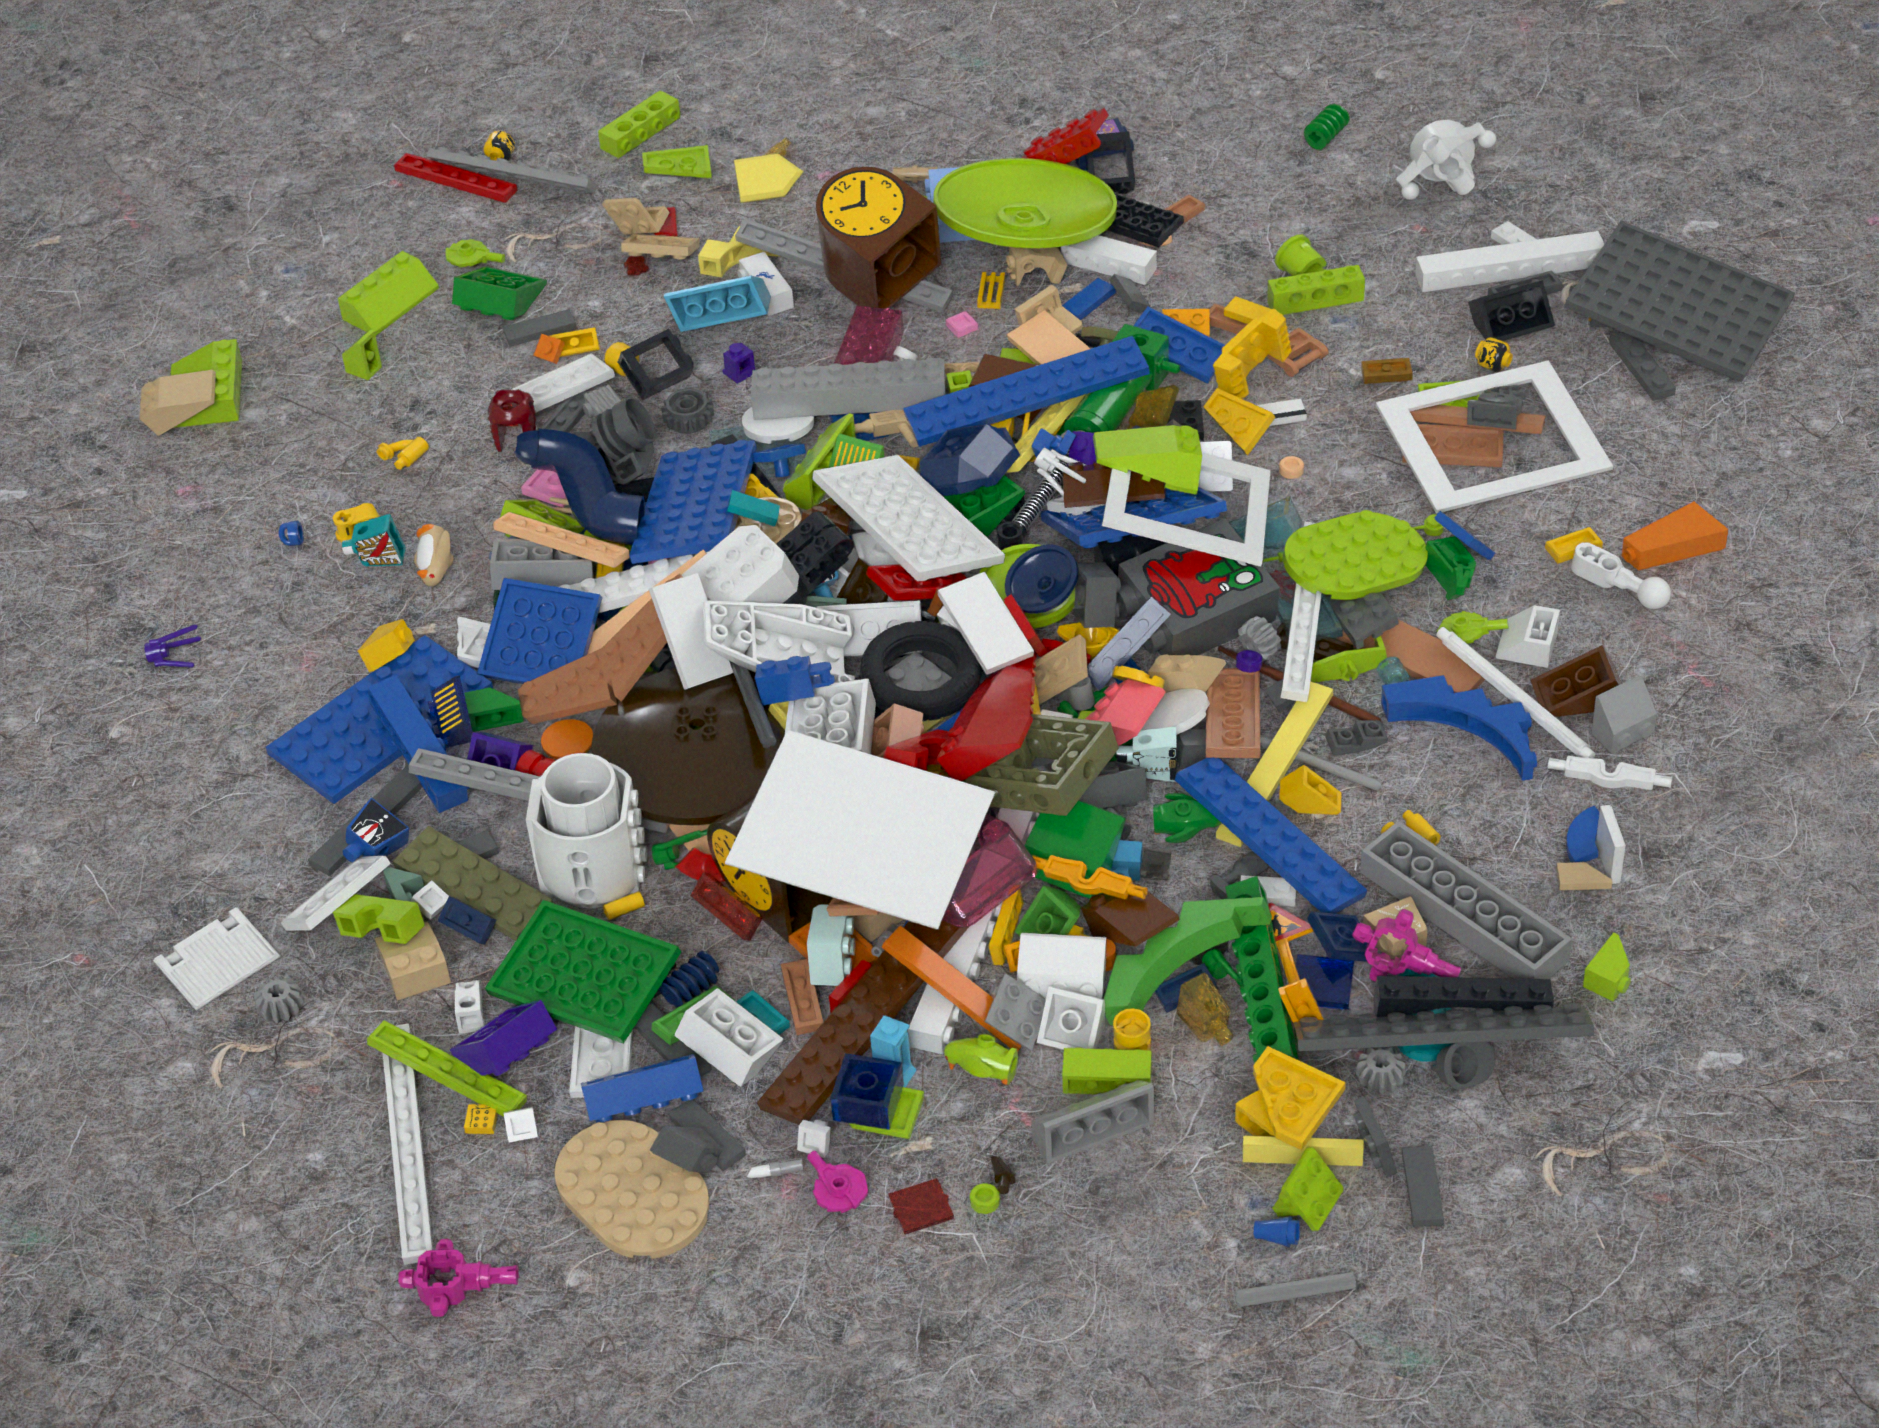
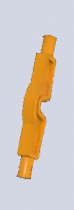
[1029,855,1148,899]

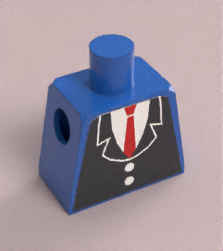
[342,798,410,862]

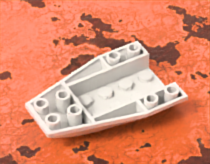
[703,601,855,683]

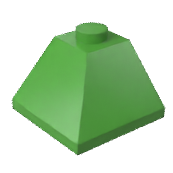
[1015,885,1081,936]

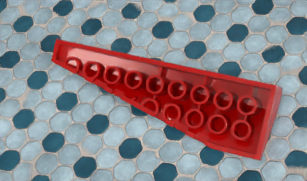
[937,646,1037,781]

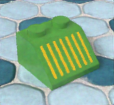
[829,434,884,468]

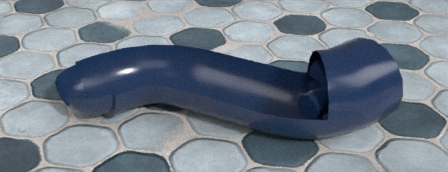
[513,429,645,545]

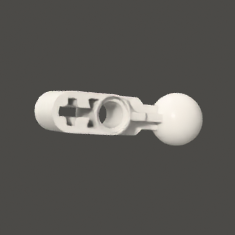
[1571,543,1671,609]

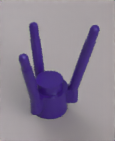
[144,624,201,667]

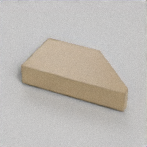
[1556,862,1612,890]

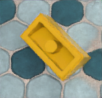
[549,327,600,357]

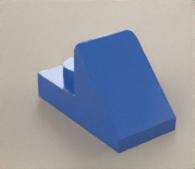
[1032,428,1076,458]

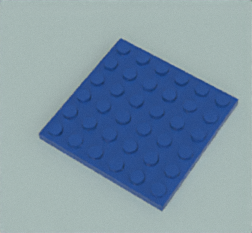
[1040,487,1227,548]

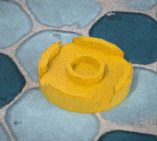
[1112,666,1165,688]

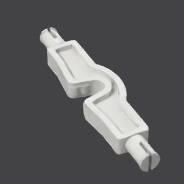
[1548,756,1672,790]

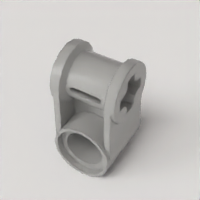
[1057,677,1095,711]

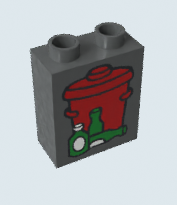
[1116,518,1280,655]

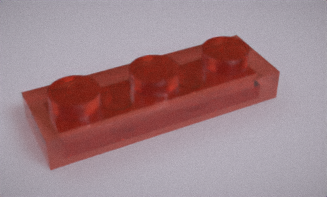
[690,872,763,941]

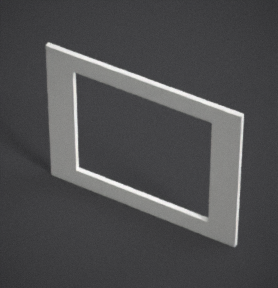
[1376,360,1613,514]
[1102,453,1270,567]

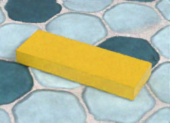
[989,884,1024,966]

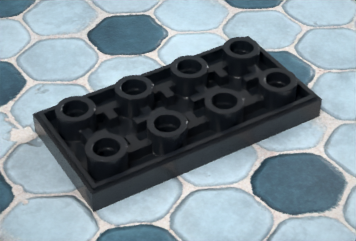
[1107,192,1184,248]

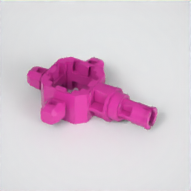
[1352,909,1461,982]
[398,1239,519,1317]

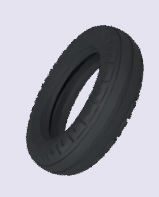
[860,621,981,721]

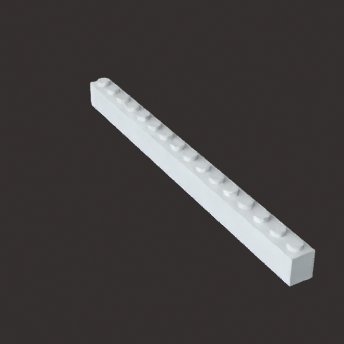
[908,709,1073,1054]

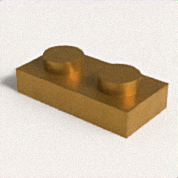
[1361,358,1413,384]

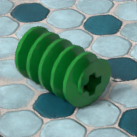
[1304,104,1350,150]

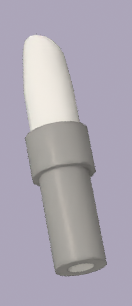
[747,1159,804,1178]

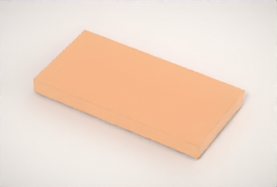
[1007,310,1090,365]

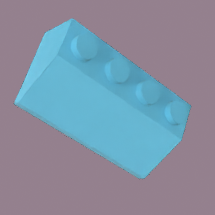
[664,275,771,332]

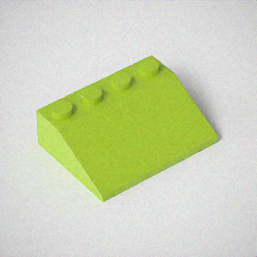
[171,339,242,428]

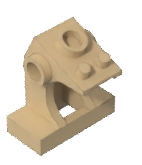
[1006,247,1067,286]

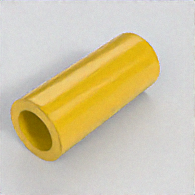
[603,891,645,920]

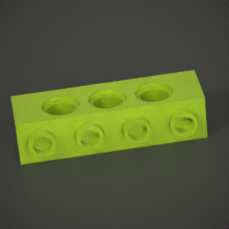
[598,90,681,159]
[1267,265,1365,315]

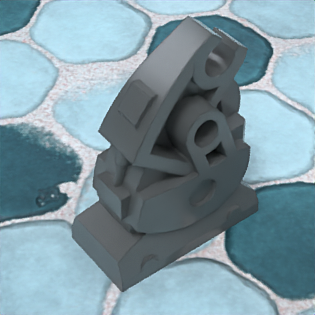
[1467,385,1526,430]

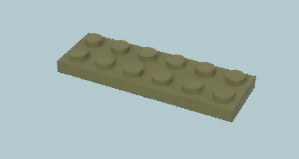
[392,826,553,941]

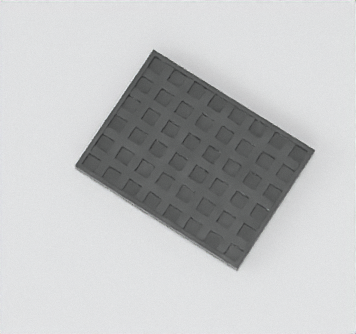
[1564,221,1795,382]

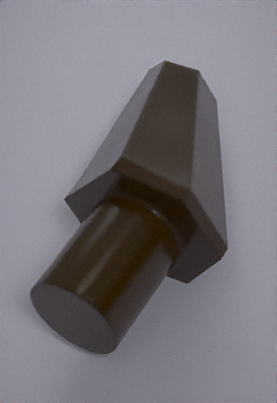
[991,1156,1015,1194]

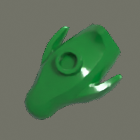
[1153,793,1221,843]

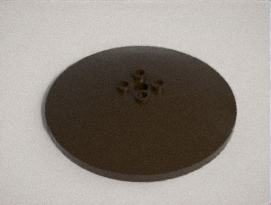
[592,668,785,826]

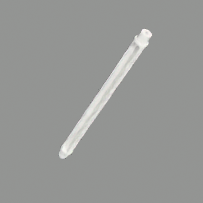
[1436,627,1595,758]

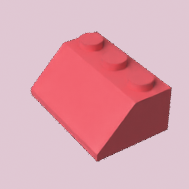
[1085,679,1166,746]

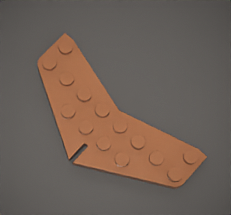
[518,573,683,724]

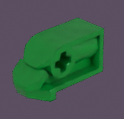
[1425,536,1476,600]

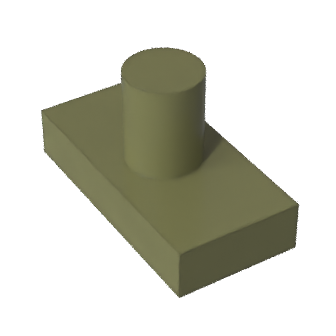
[1081,326,1119,346]

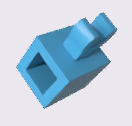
[1111,840,1143,881]

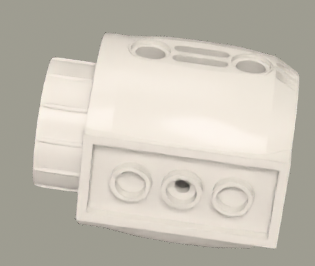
[526,753,648,908]

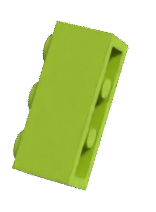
[1062,1047,1152,1095]

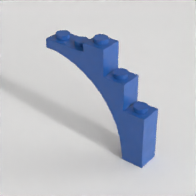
[1381,675,1537,781]

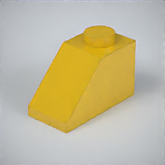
[357,619,415,672]
[1279,765,1342,815]

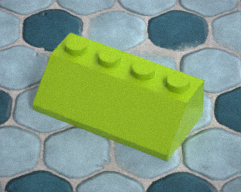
[338,251,439,336]
[783,413,856,510]

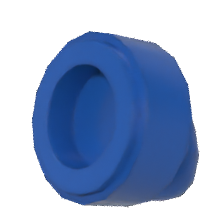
[278,520,304,546]

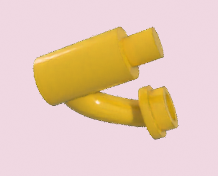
[377,437,429,470]
[1381,810,1441,846]

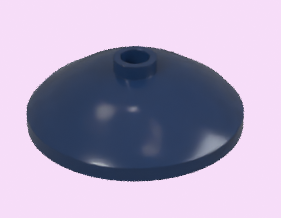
[1005,544,1079,614]

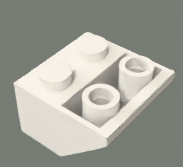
[1496,605,1560,668]

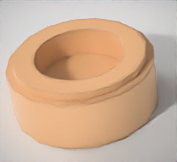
[1279,456,1304,479]

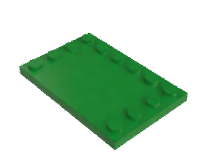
[485,900,681,1044]

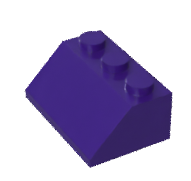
[449,1000,557,1076]

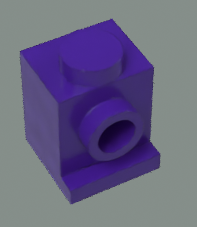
[722,343,755,384]

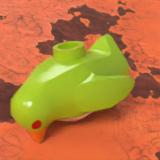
[944,1034,1018,1085]

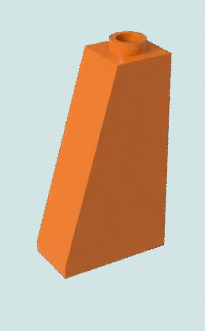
[1621,501,1728,571]

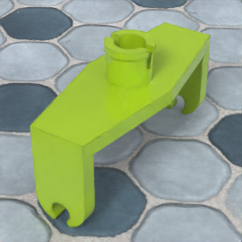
[1310,636,1388,682]

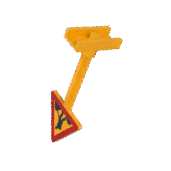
[1268,903,1324,1024]

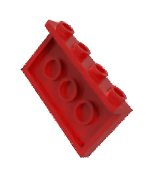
[1022,108,1109,164]

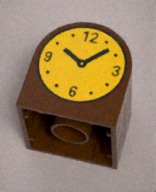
[816,167,942,320]

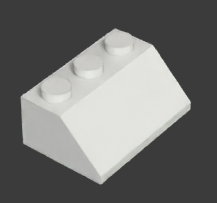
[1017,933,1106,999]
[674,988,784,1087]

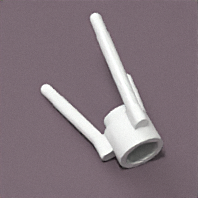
[1034,448,1086,497]

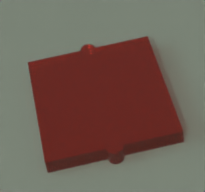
[888,1178,954,1235]

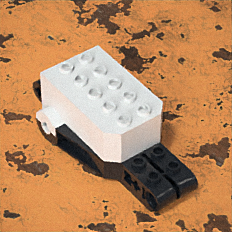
[649,511,854,673]

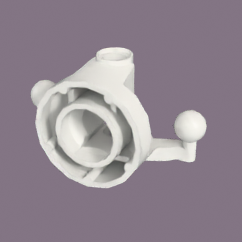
[1396,120,1496,200]

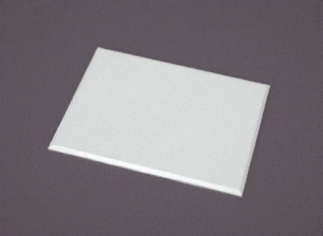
[725,730,995,929]

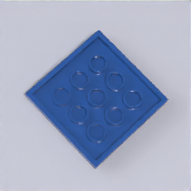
[477,578,602,684]

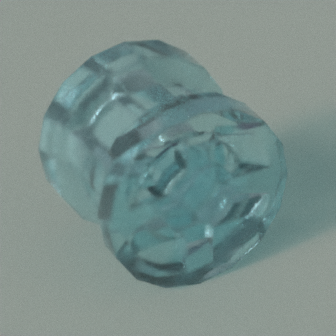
[1377,657,1409,685]

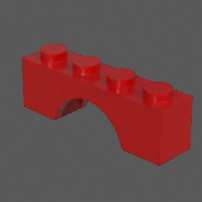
[883,729,948,771]

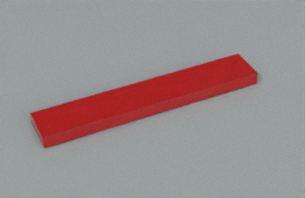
[394,153,518,203]

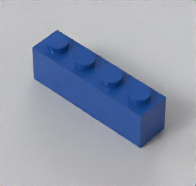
[580,1054,704,1123]

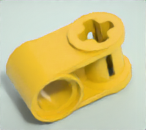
[333,503,380,542]

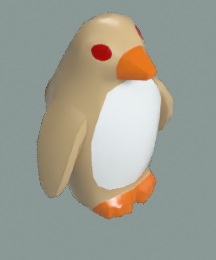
[414,524,453,587]

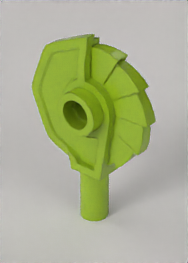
[445,239,505,267]
[1437,611,1509,644]

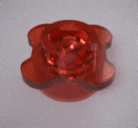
[624,256,649,276]

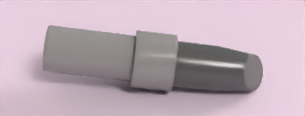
[872,924,898,957]

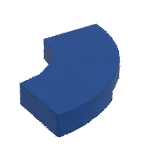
[1566,806,1600,863]

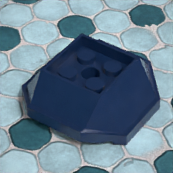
[920,424,1020,496]

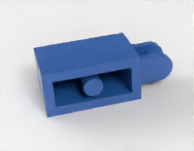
[755,656,835,705]

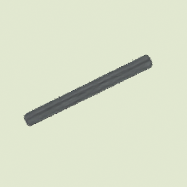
[729,661,776,749]

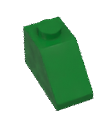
[464,688,524,732]

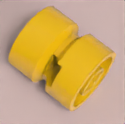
[1113,1009,1151,1051]

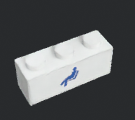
[737,252,794,316]

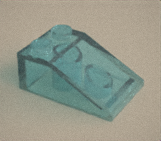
[1228,496,1303,549]

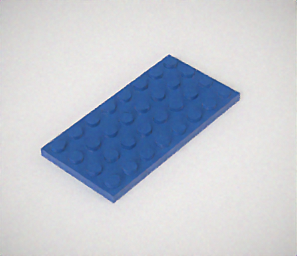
[629,440,757,564]
[266,635,493,804]

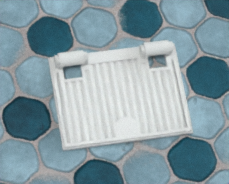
[153,907,280,1011]

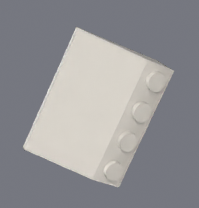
[785,679,876,754]

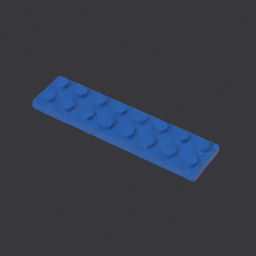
[1175,757,1368,914]

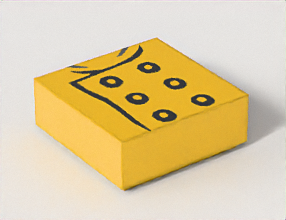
[464,1104,498,1134]

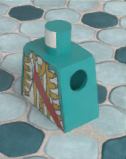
[342,514,406,566]

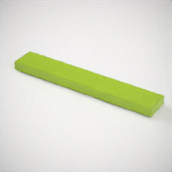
[367,1020,527,1117]

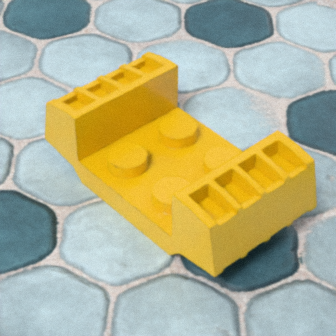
[1213,308,1292,399]

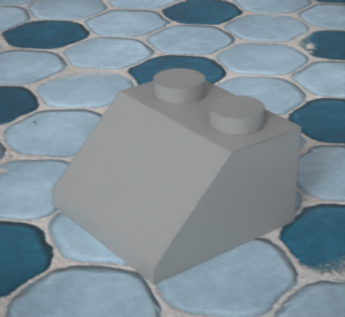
[1591,675,1657,753]

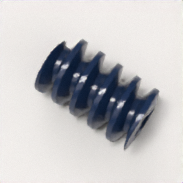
[659,950,719,1008]

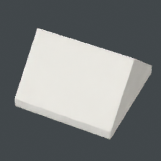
[1037,986,1106,1049]

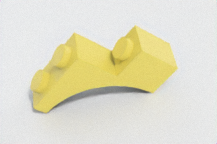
[698,226,780,277]

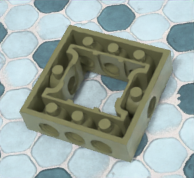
[965,714,1119,816]

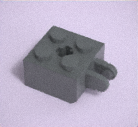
[1073,562,1121,628]

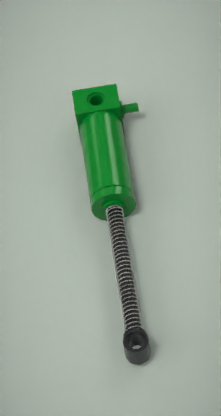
[997,324,1181,550]

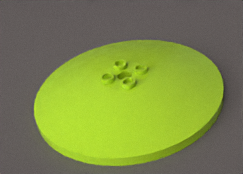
[933,158,1117,248]

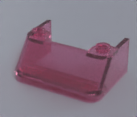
[942,814,1038,927]

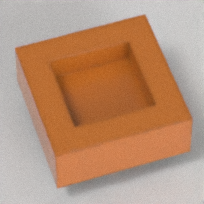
[533,334,565,364]

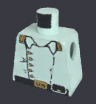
[1116,727,1176,782]

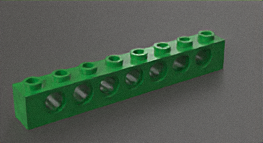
[1225,876,1299,1064]

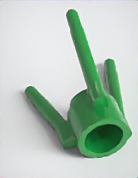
[652,829,707,870]
[1202,949,1244,1017]

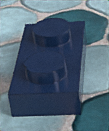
[438,896,497,945]

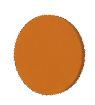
[541,719,593,760]

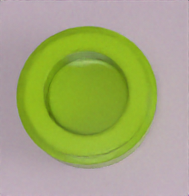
[970,1183,1000,1214]

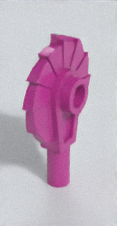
[807,1151,868,1213]

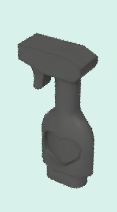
[1210,851,1268,899]

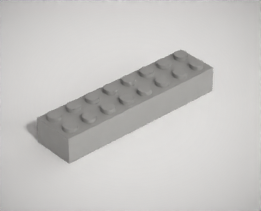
[751,358,946,419]
[1360,821,1572,979]

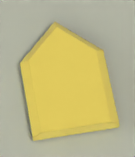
[734,154,803,203]

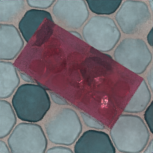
[834,306,904,365]

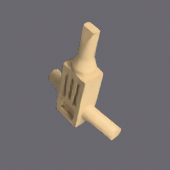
[854,410,918,447]

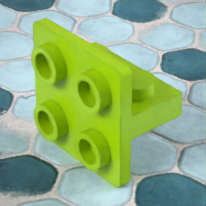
[1272,1147,1344,1231]

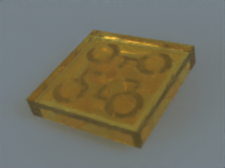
[1127,384,1179,429]

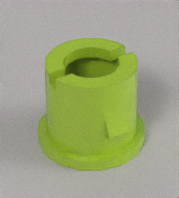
[1275,234,1326,276]

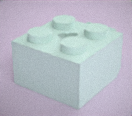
[807,905,855,986]

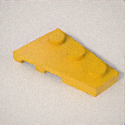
[1203,388,1275,456]

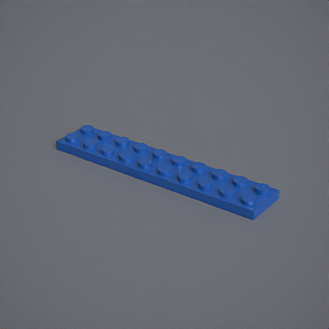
[903,336,1150,447]

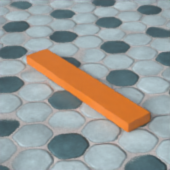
[882,925,1022,1052]

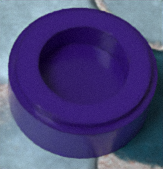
[1236,650,1263,673]

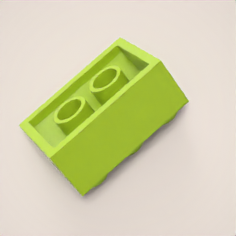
[500,499,585,539]

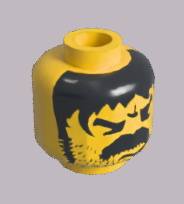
[483,131,515,161]
[1475,337,1513,372]

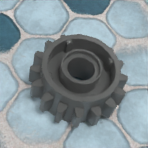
[661,388,714,434]

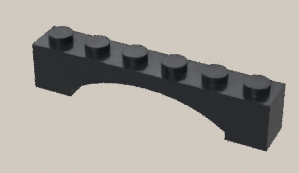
[1373,976,1554,1017]

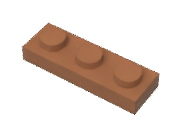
[781,959,824,1035]

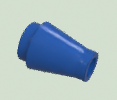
[1253,1217,1300,1247]

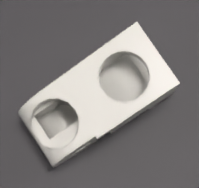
[455,980,484,1034]

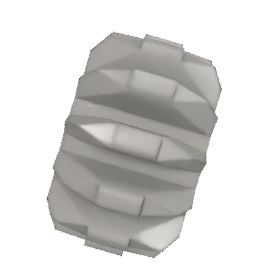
[1238,616,1281,662]
[254,976,303,1024]
[1355,1047,1406,1096]

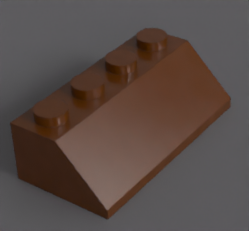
[1063,461,1167,508]

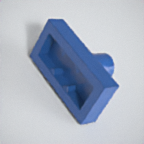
[753,444,806,477]

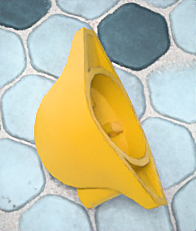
[1057,622,1119,660]

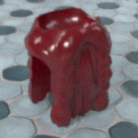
[488,389,536,452]

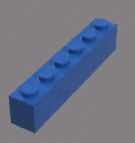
[367,675,470,813]

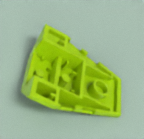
[1093,425,1202,495]

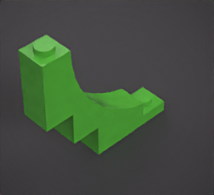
[1104,897,1272,1026]

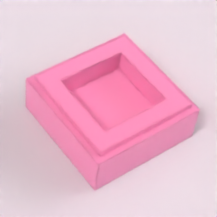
[946,311,978,338]

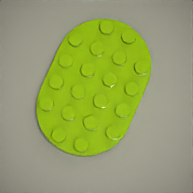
[1283,510,1428,600]

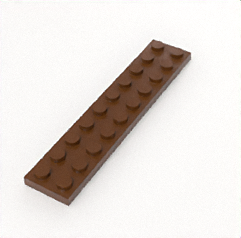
[757,911,970,1125]

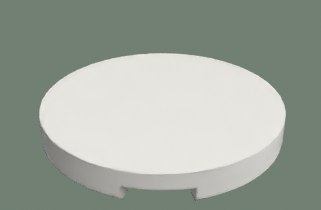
[742,407,814,444]
[1141,688,1210,735]

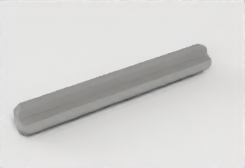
[1235,1272,1356,1307]

